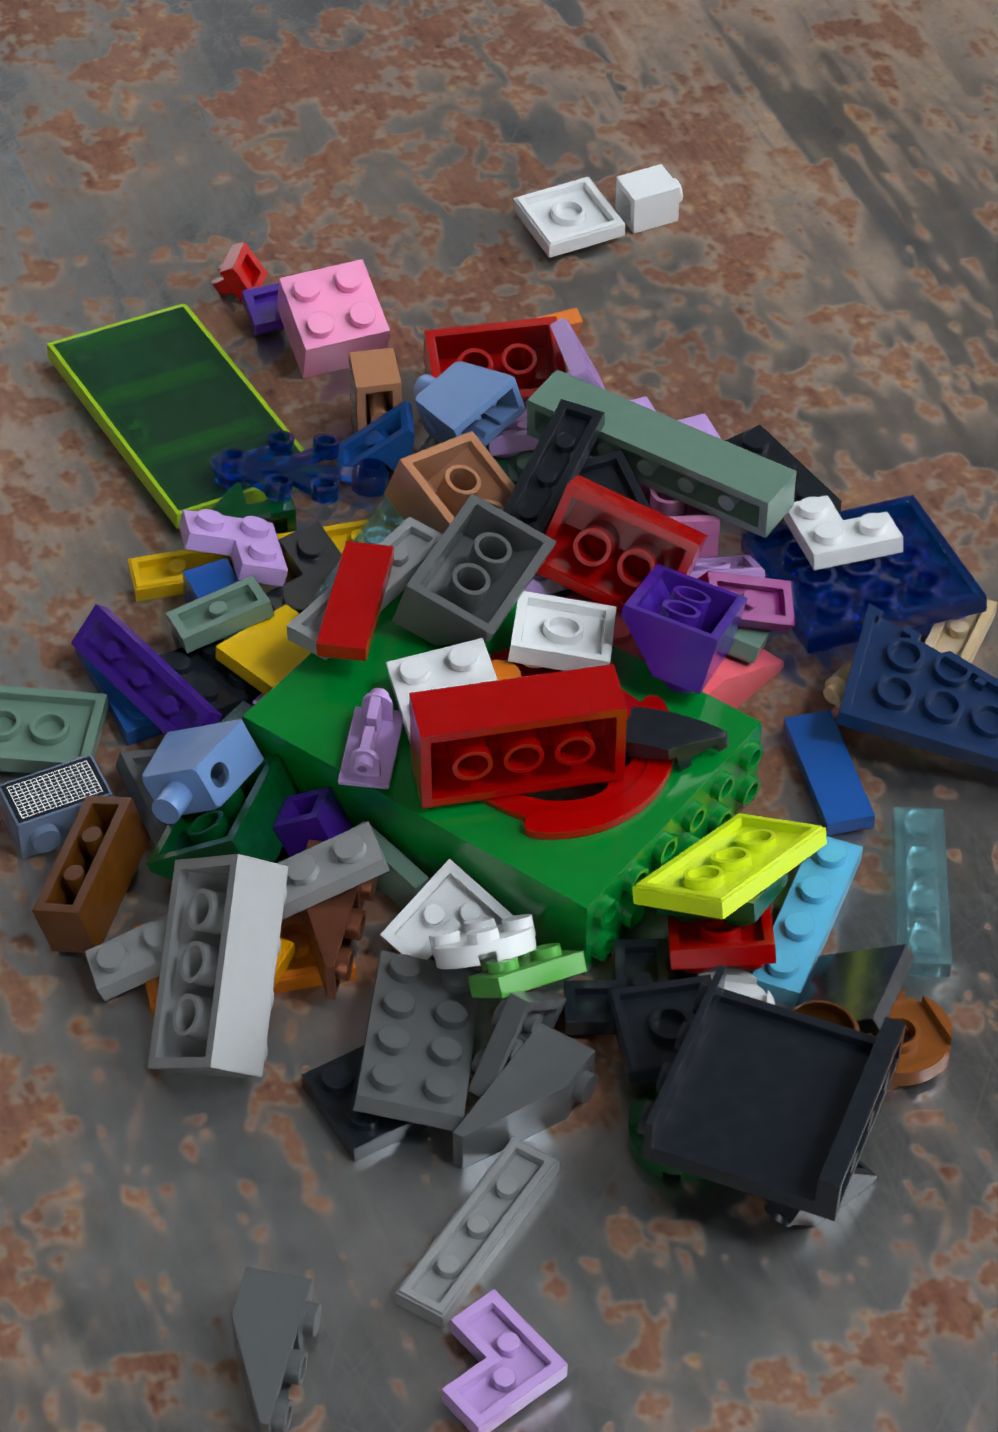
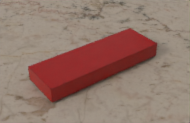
[316,541,394,662]

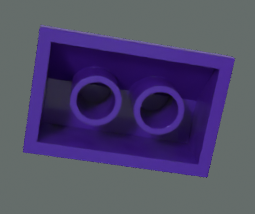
[621,564,748,694]

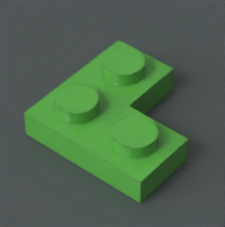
[468,943,587,999]

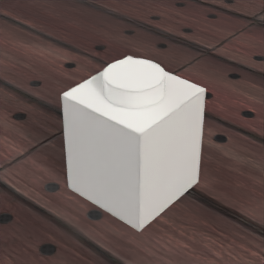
[615,164,683,234]

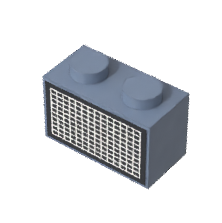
[0,754,113,859]

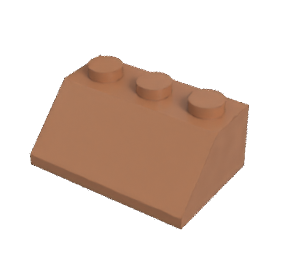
[384,431,515,534]

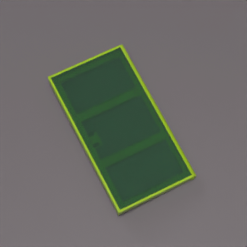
[47,304,323,529]

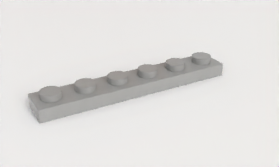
[85,821,390,1001]

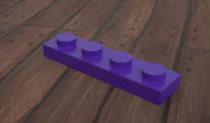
[71,604,222,735]

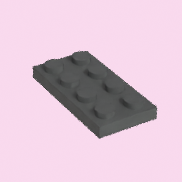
[353,950,483,1131]

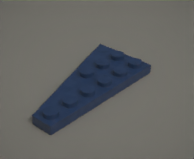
[835,603,998,772]

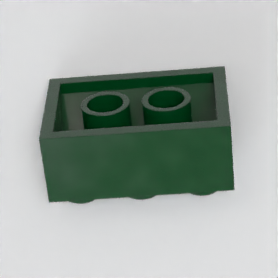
[146,754,300,881]

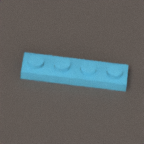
[752,836,863,1005]

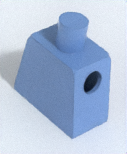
[413,361,526,446]
[142,719,264,824]

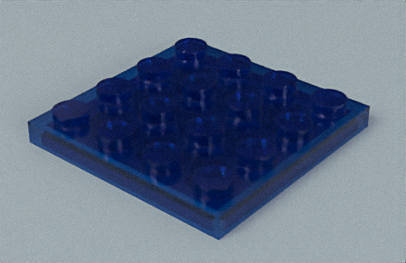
[741,495,987,653]

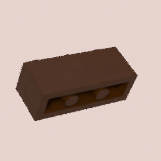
[32,795,151,953]

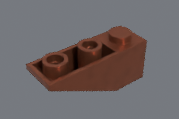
[299,839,378,1000]

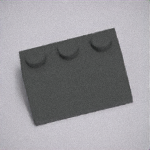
[392,494,557,645]

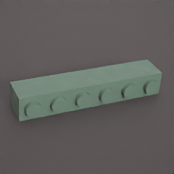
[527,370,796,538]

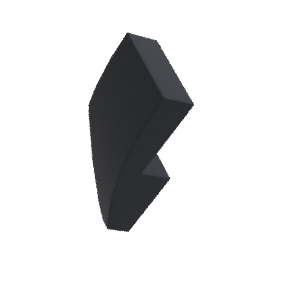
[625,706,729,771]

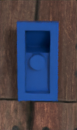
[336,400,415,486]

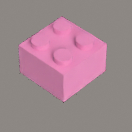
[277,259,390,378]

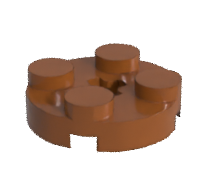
[869,990,953,1091]

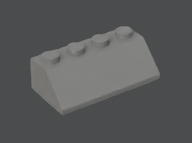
[147,854,289,1078]

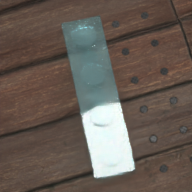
[892,807,952,977]

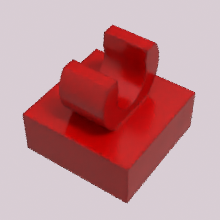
[211,241,268,304]

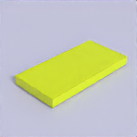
[632,813,827,919]

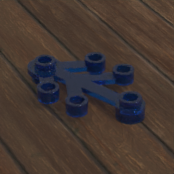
[210,431,389,504]

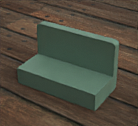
[166,575,275,653]

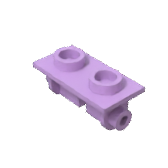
[338,688,403,789]

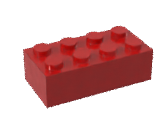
[409,664,627,808]

